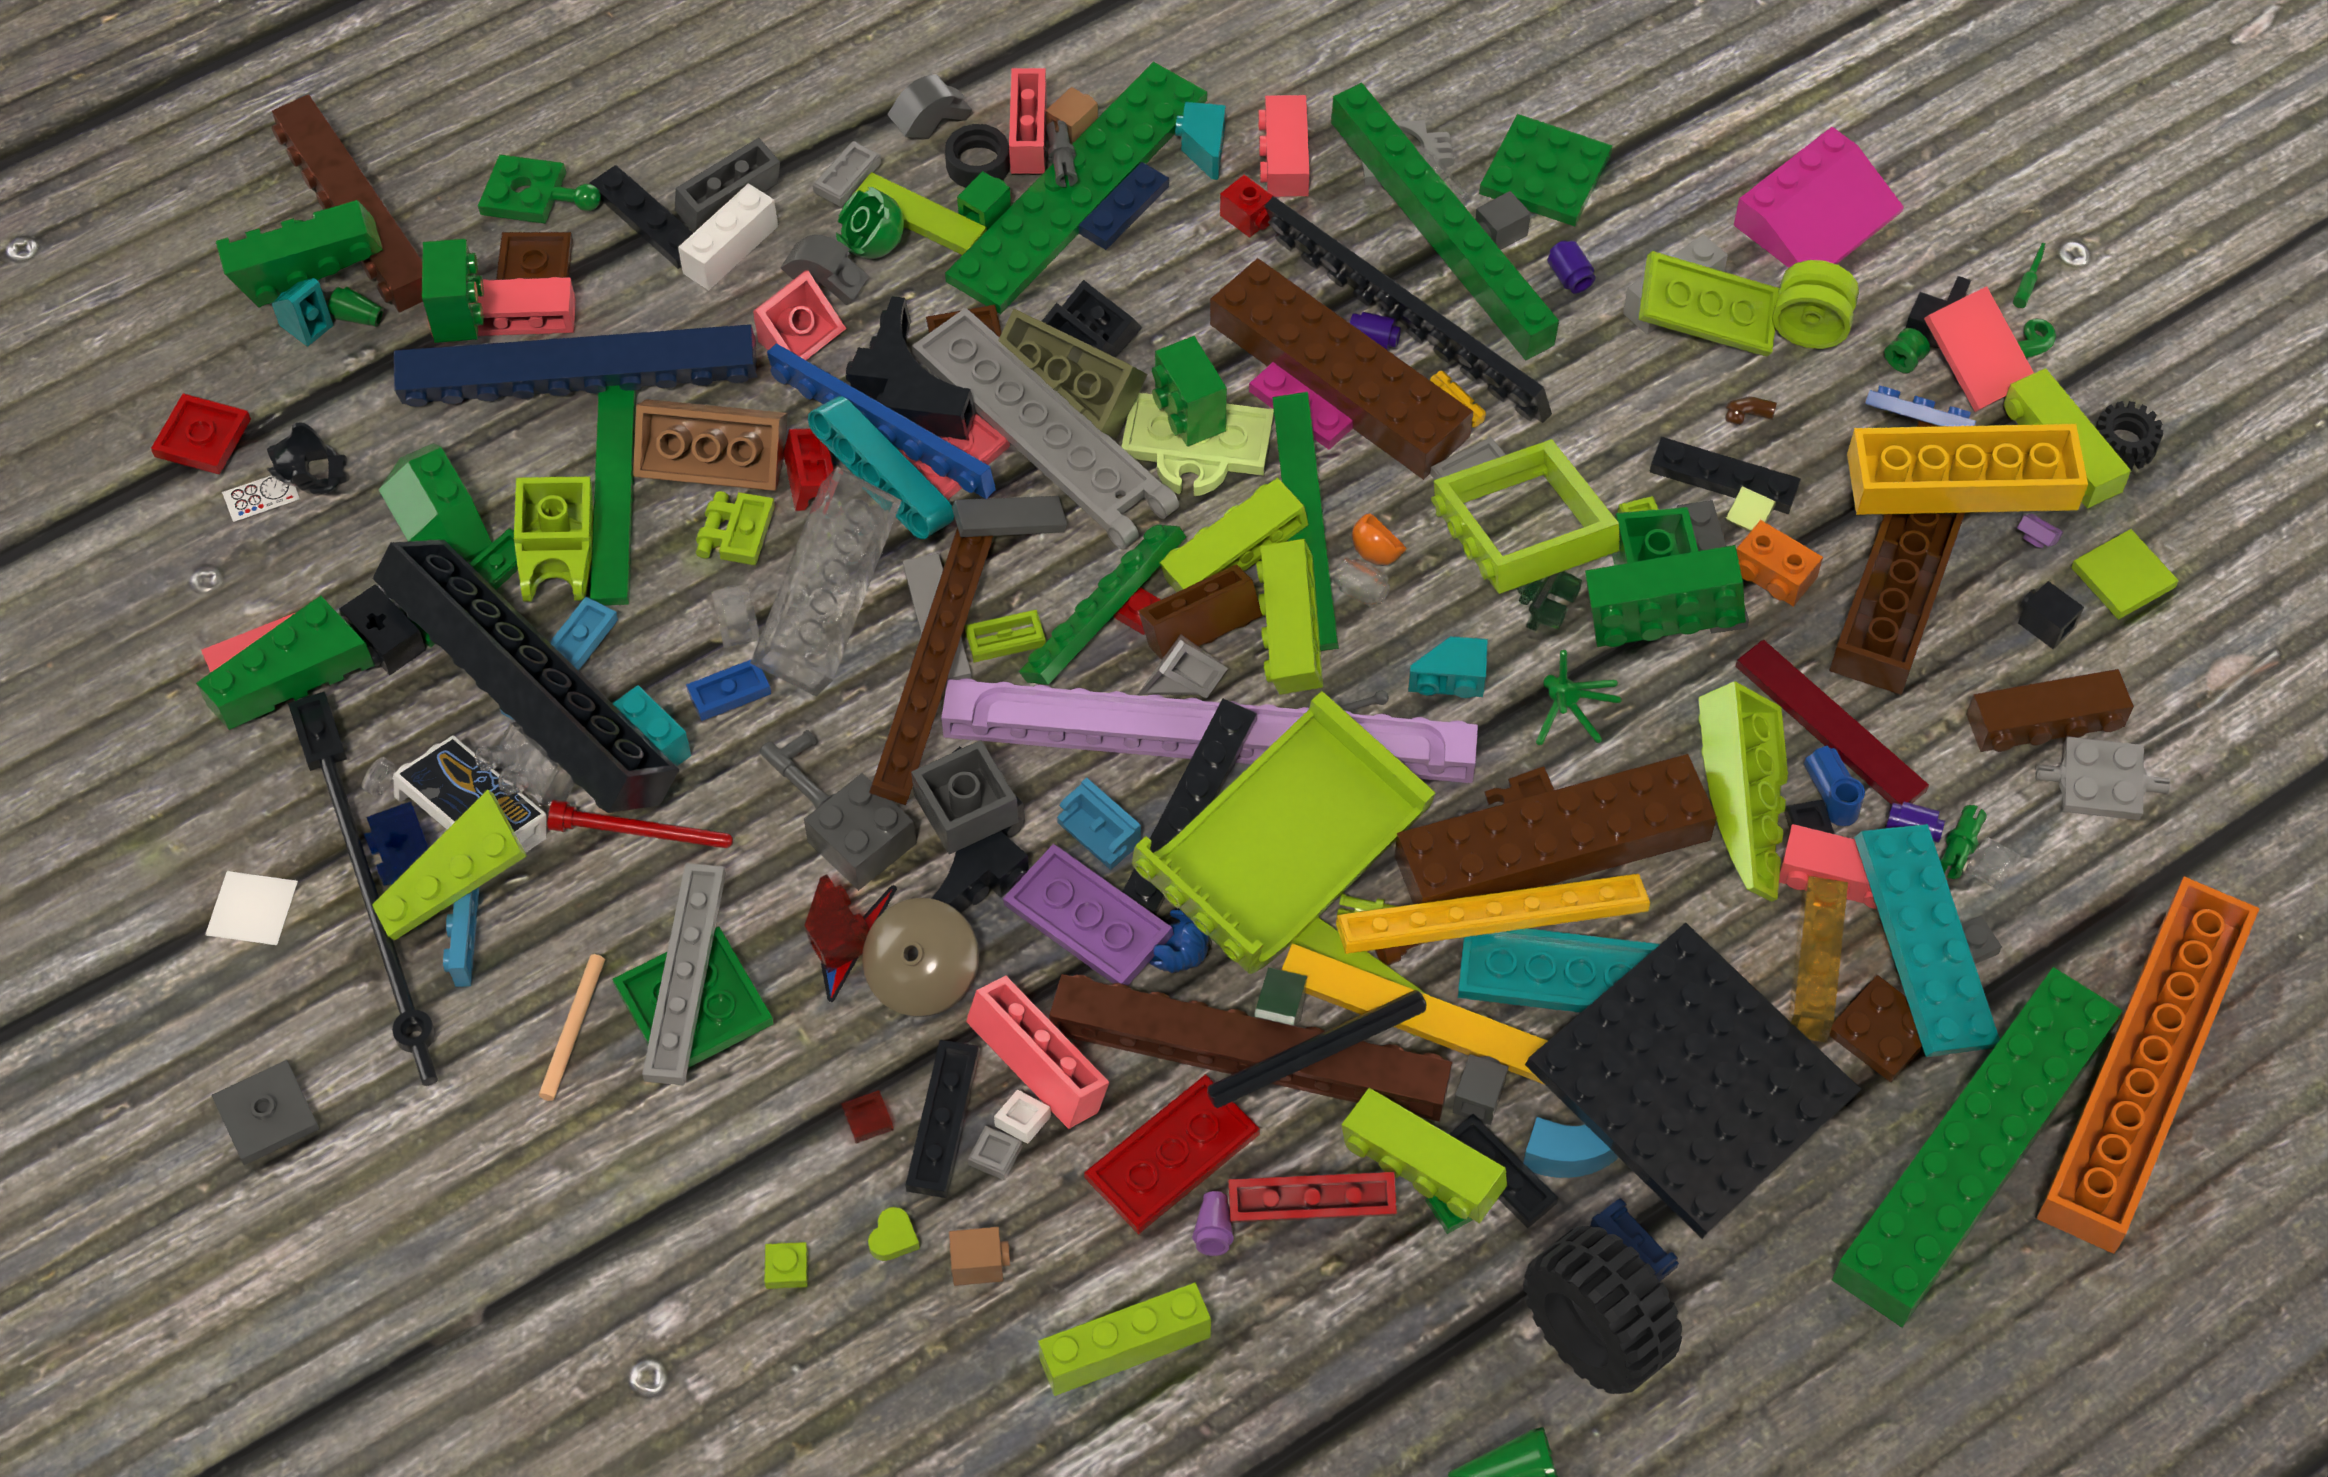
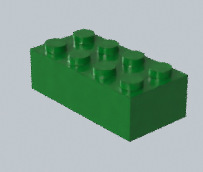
[1585,545,1746,647]

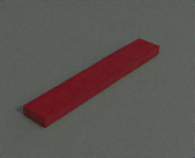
[1735,639,1929,805]

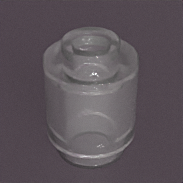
[1333,557,1390,607]

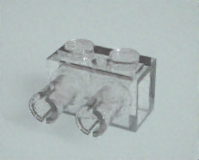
[475,722,575,806]

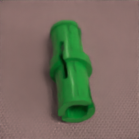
[1940,805,1987,879]

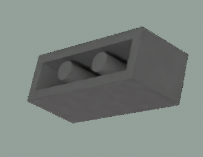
[675,138,780,232]

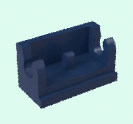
[1590,1198,1679,1282]

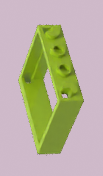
[1431,439,1620,594]

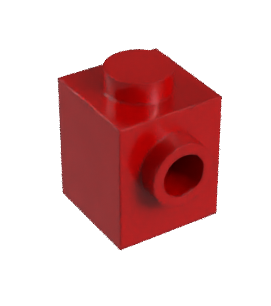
[1220,174,1273,238]

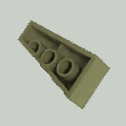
[998,308,1148,439]

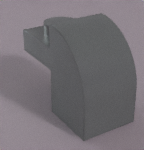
[887,75,972,139]
[781,235,869,305]

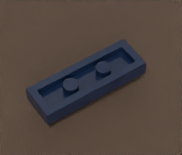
[1079,162,1169,250]

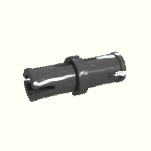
[1046,120,1078,187]

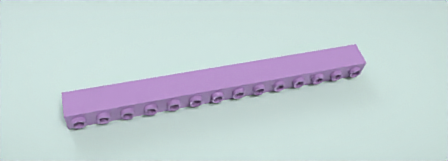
[941,679,1478,783]

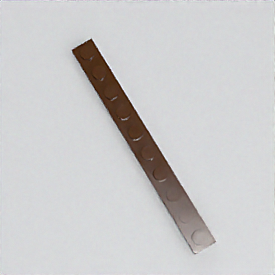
[869,527,993,806]

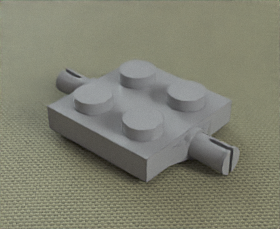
[2035,737,2170,820]

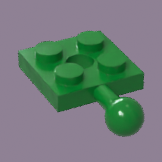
[478,154,601,224]

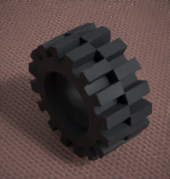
[2095,401,2164,471]

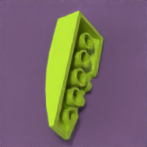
[1699,681,1788,902]

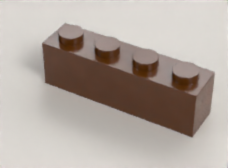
[1966,669,2134,752]

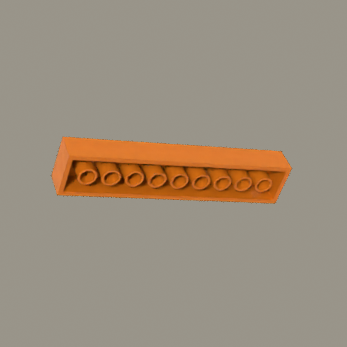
[2036,876,2260,1254]

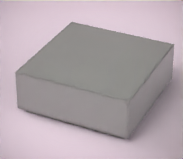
[968,1126,1023,1181]

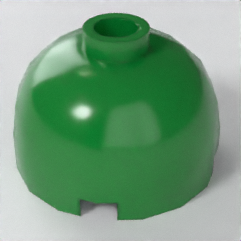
[836,187,904,259]

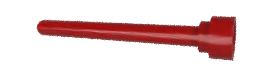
[547,800,733,848]

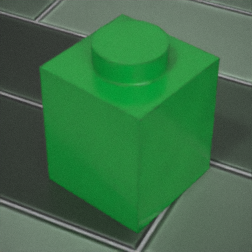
[957,171,1011,230]

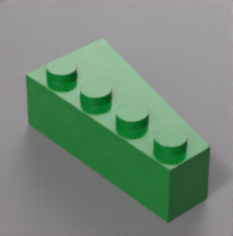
[216,200,383,308]
[196,595,374,730]

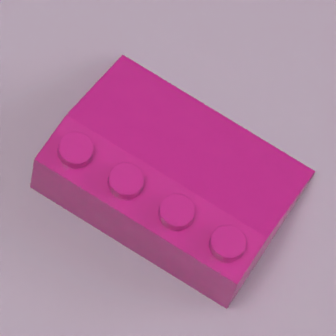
[1734,127,1904,268]

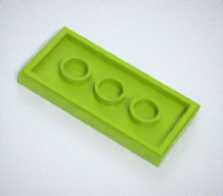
[1638,251,1779,357]

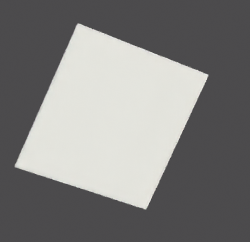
[205,871,298,945]

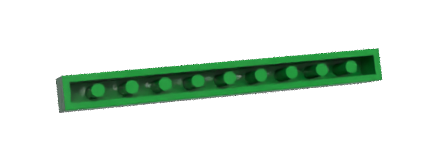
[1331,83,1559,361]

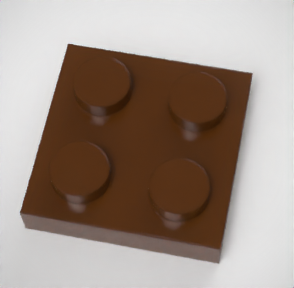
[1827,975,1923,1083]

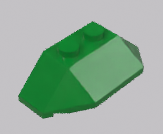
[379,443,492,562]

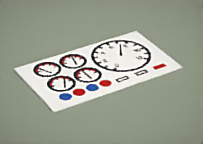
[222,475,300,522]

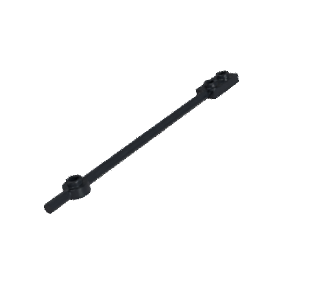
[288,691,438,1086]

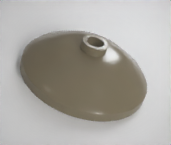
[862,898,979,1017]

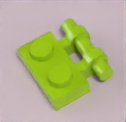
[695,491,775,565]

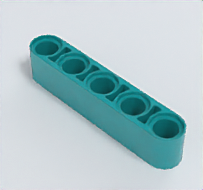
[808,396,954,539]

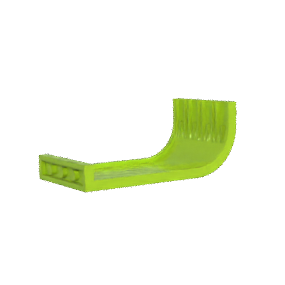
[1132,691,1435,974]

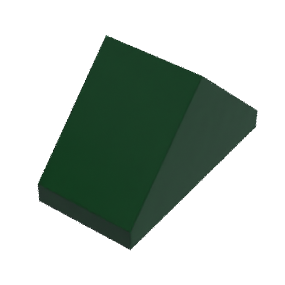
[1254,967,1307,1025]

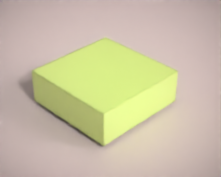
[1726,486,1776,532]

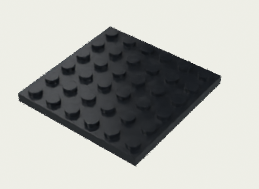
[1525,922,1861,1239]

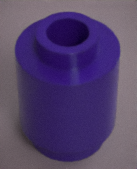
[1547,241,1596,294]
[1350,312,1401,351]
[1886,801,1945,843]

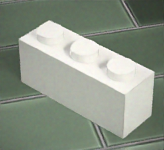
[678,183,778,290]

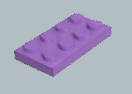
[1003,844,1174,986]

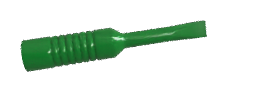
[2013,243,2046,308]

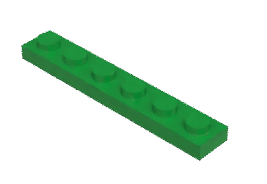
[1019,525,1186,685]

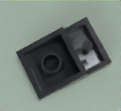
[1041,280,1142,358]

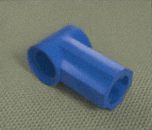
[1804,746,1865,826]

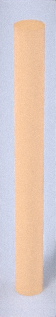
[539,954,605,1101]

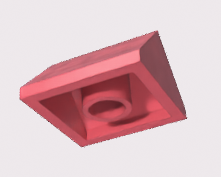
[753,270,846,360]

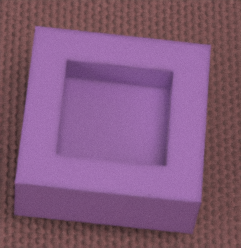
[2017,514,2063,548]

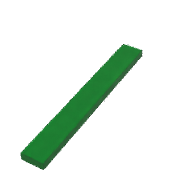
[590,385,636,606]
[1272,392,1339,651]

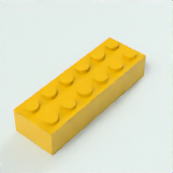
[1847,424,2088,515]

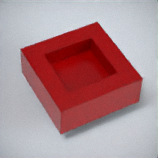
[1114,587,1161,635]

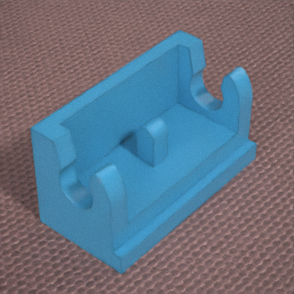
[1057,777,1141,870]

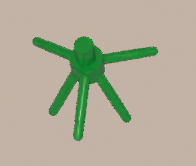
[1536,650,1622,746]

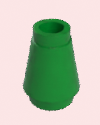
[328,286,384,327]

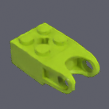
[514,476,593,602]

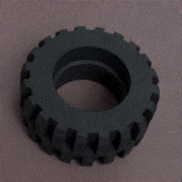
[1523,1226,1682,1394]

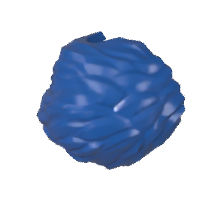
[1149,910,1209,973]

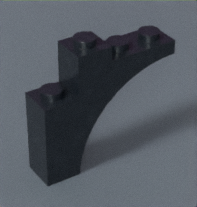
[846,296,976,439]
[931,746,1029,913]

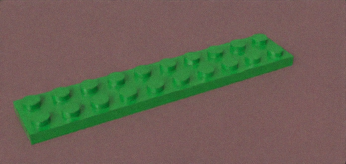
[945,62,1207,315]

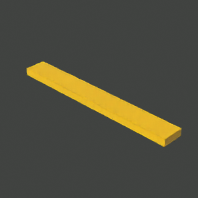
[1336,873,1651,954]
[1281,943,1548,1085]

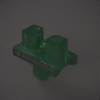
[1516,570,1582,631]

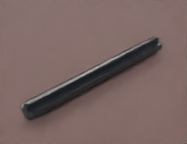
[1207,990,1427,1108]

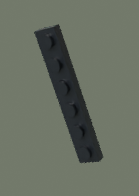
[1122,698,1257,916]

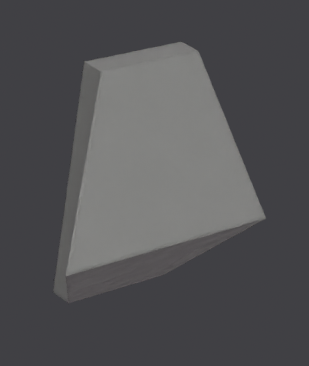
[1137,634,1228,699]

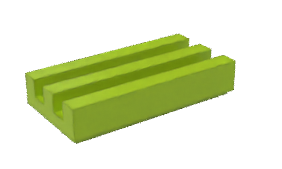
[964,609,1046,663]

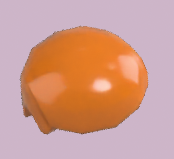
[1352,513,1406,565]

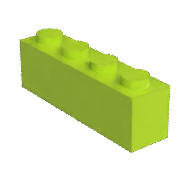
[2003,368,2131,509]
[1160,477,1309,592]
[1256,539,1323,695]
[1341,1088,1507,1224]
[1038,1282,1211,1396]

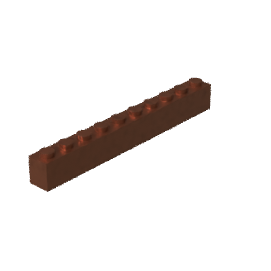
[1049,974,1452,1122]

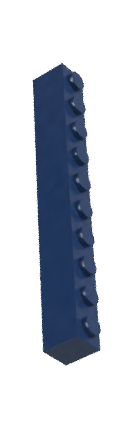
[394,324,757,407]

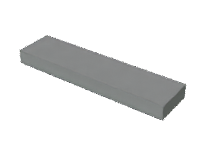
[903,553,971,686]

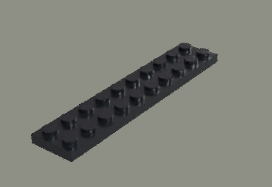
[1264,196,1552,423]

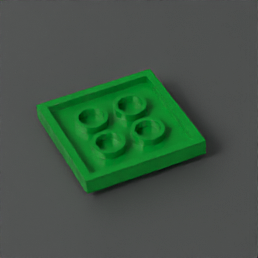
[1479,114,1613,227]
[612,926,774,1068]

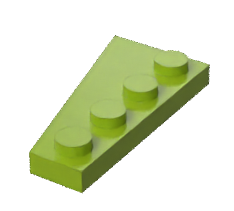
[372,790,527,940]

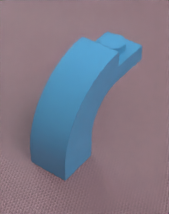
[1523,1117,1619,1178]

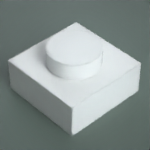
[994,1090,1051,1144]

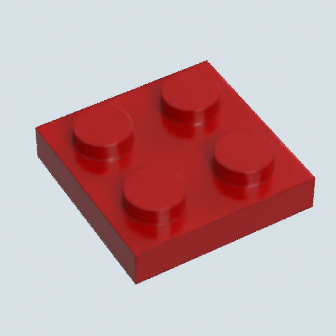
[151,393,251,475]

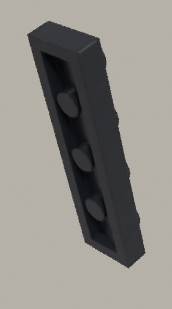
[589,165,693,269]
[1650,437,1801,514]
[905,1040,980,1198]

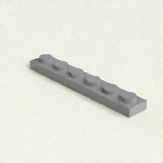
[642,863,726,1085]

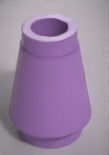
[1192,1191,1234,1256]

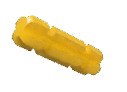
[1430,370,1486,428]

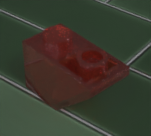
[804,874,869,973]

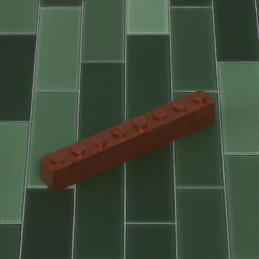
[271,94,423,313]

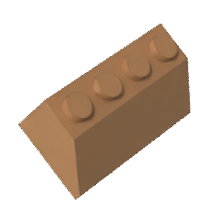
[633,399,788,491]

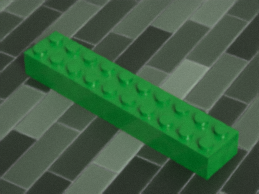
[1832,967,2123,1328]

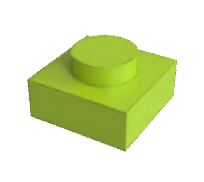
[764,1242,808,1289]

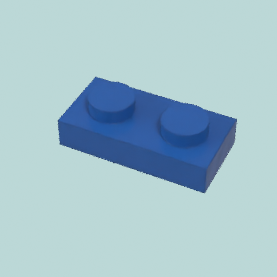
[686,657,771,721]

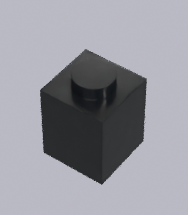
[2018,581,2084,650]

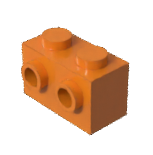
[1736,520,1823,607]

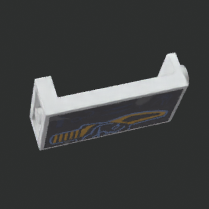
[393,735,547,853]

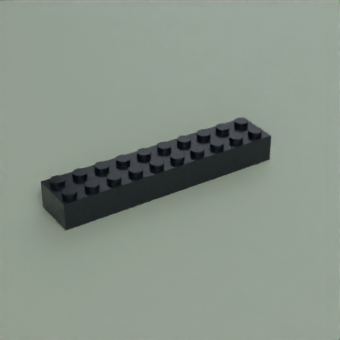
[372,540,680,813]

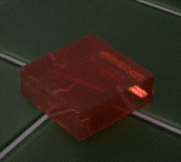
[841,1090,894,1144]

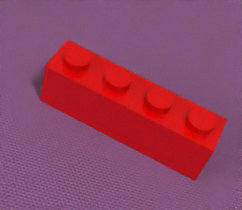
[1228,1172,1397,1223]

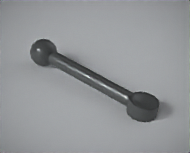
[1340,690,1389,711]

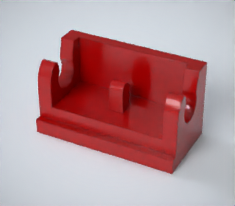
[784,428,837,511]

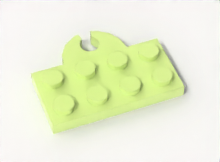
[1121,393,1274,496]

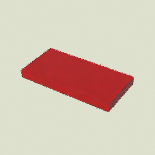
[1084,1074,1260,1235]

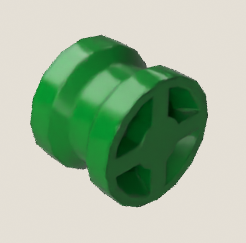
[1884,328,1930,373]

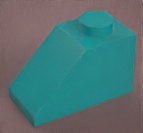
[1175,102,1226,180]
[271,278,334,347]

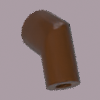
[1725,396,1777,425]

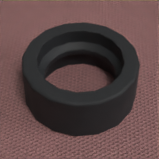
[945,124,1010,188]

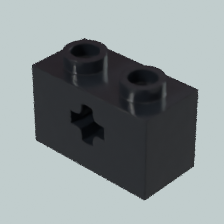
[339,584,426,675]

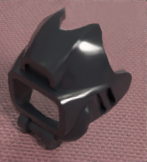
[267,422,347,494]

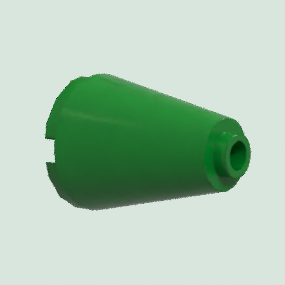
[1448,1427,1558,1477]

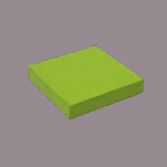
[2071,529,2179,620]

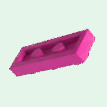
[1249,362,1353,450]

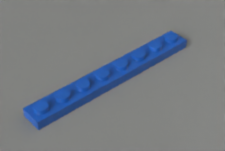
[767,343,996,499]

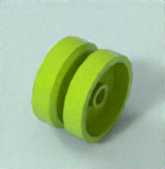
[1773,260,1859,349]

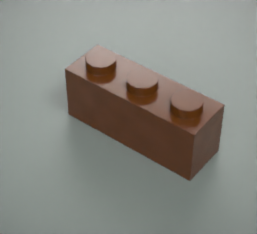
[1138,564,1263,660]

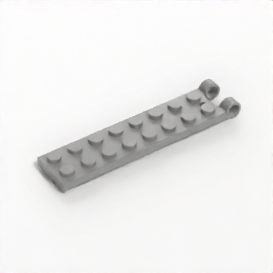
[912,308,1179,549]

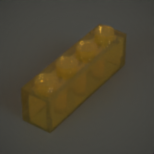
[1788,876,1848,1042]

